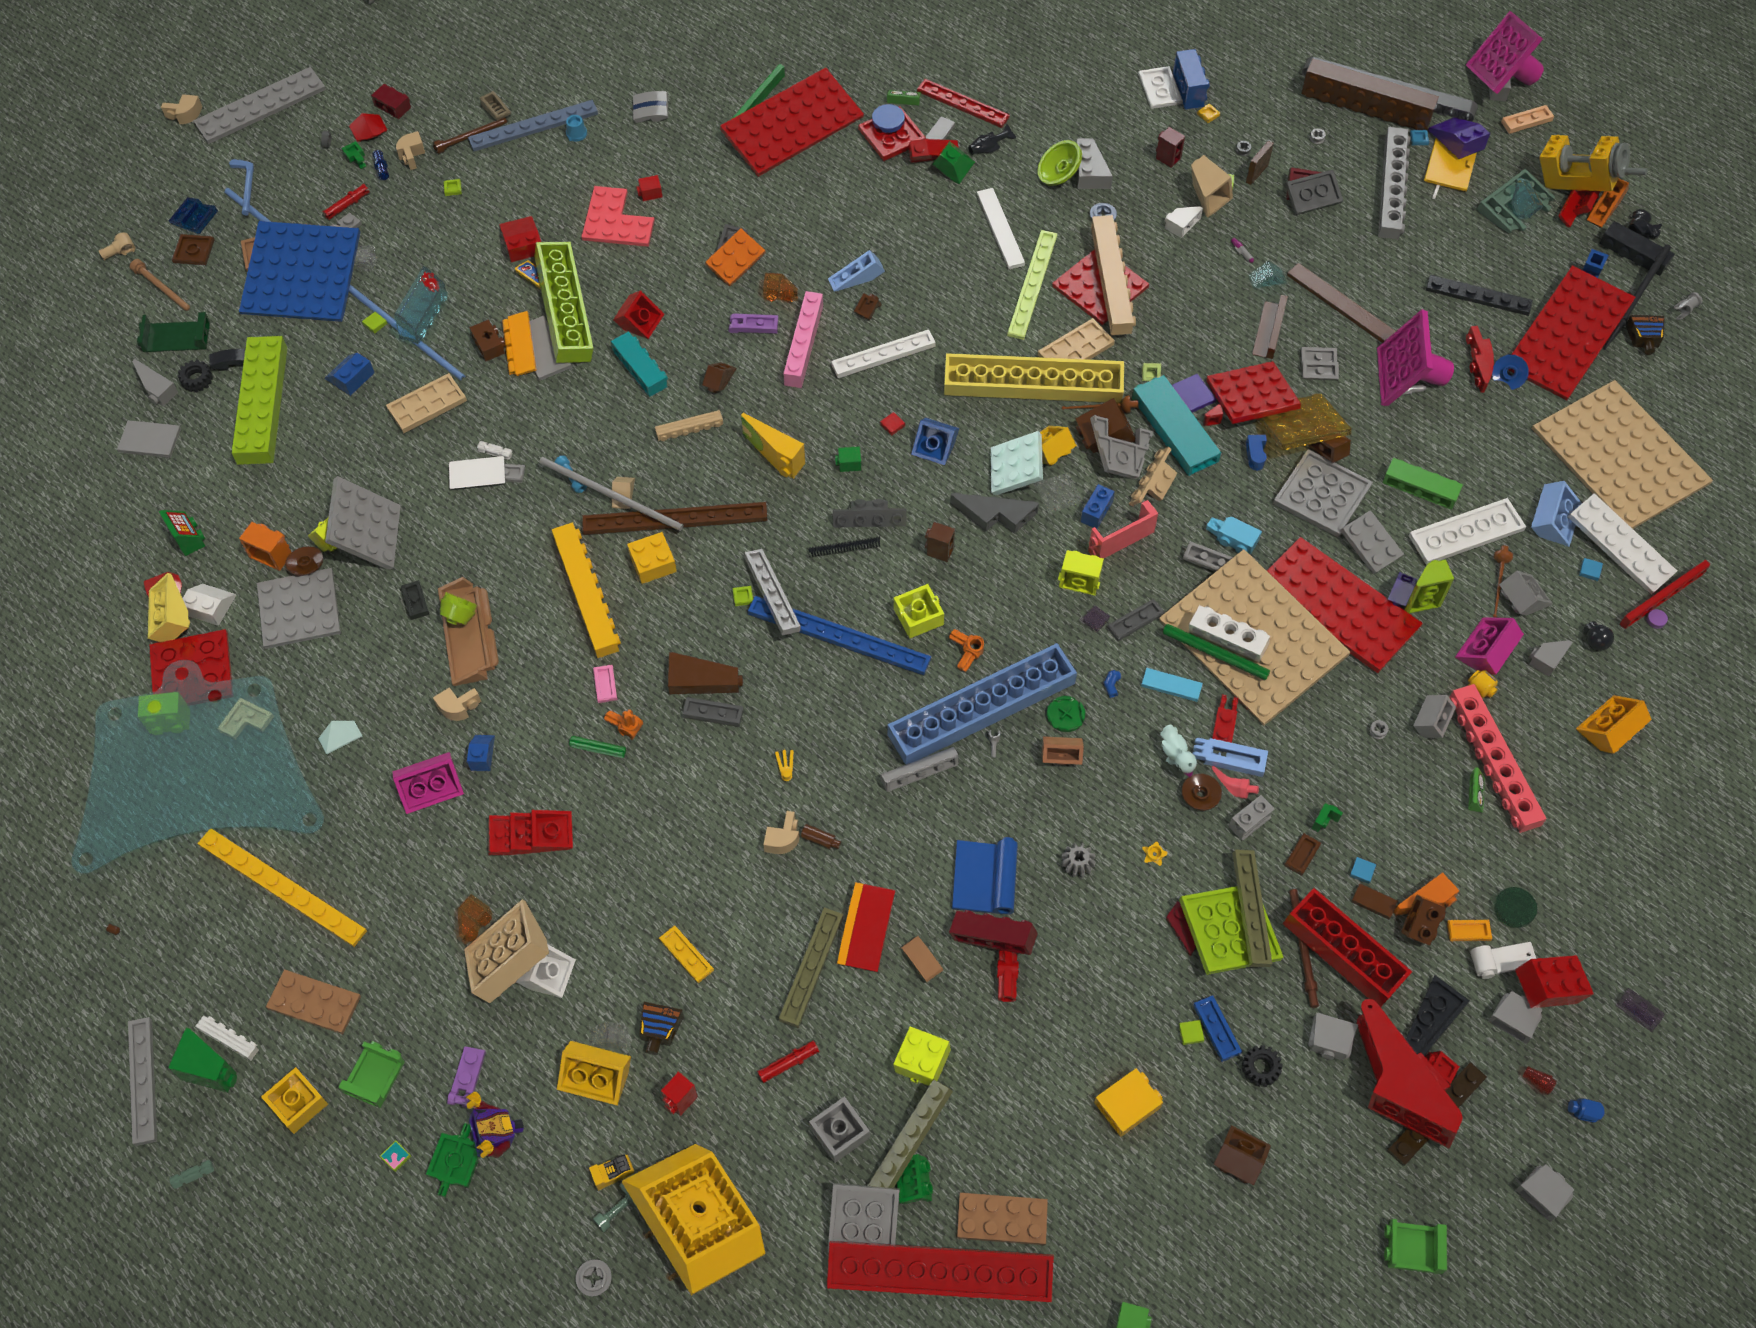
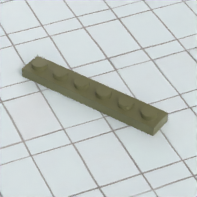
[1232,850,1272,967]
[779,908,843,1028]
[868,1079,953,1188]

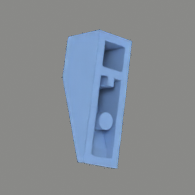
[828,250,885,292]

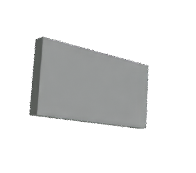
[530,316,572,381]

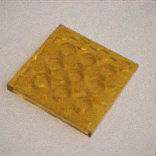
[1257,394,1351,450]

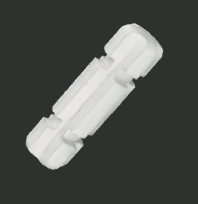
[477,441,513,460]

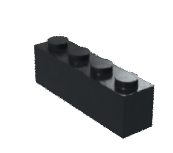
[1600,221,1675,276]

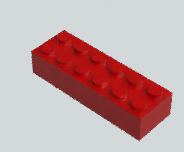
[1283,888,1413,1007]

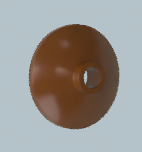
[285,546,323,576]
[1182,774,1222,811]

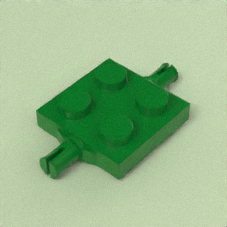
[426,1123,480,1198]

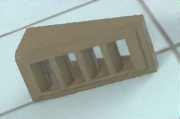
[480,91,511,121]

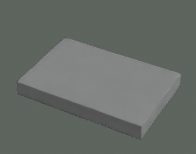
[117,420,181,458]

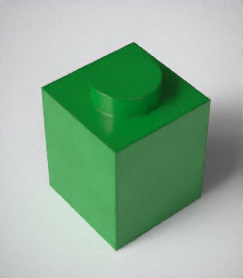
[835,446,861,472]

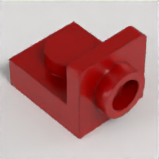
[1425,1051,1460,1084]

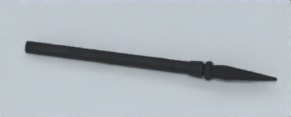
[1604,244,1671,350]

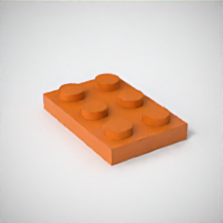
[705,228,766,286]

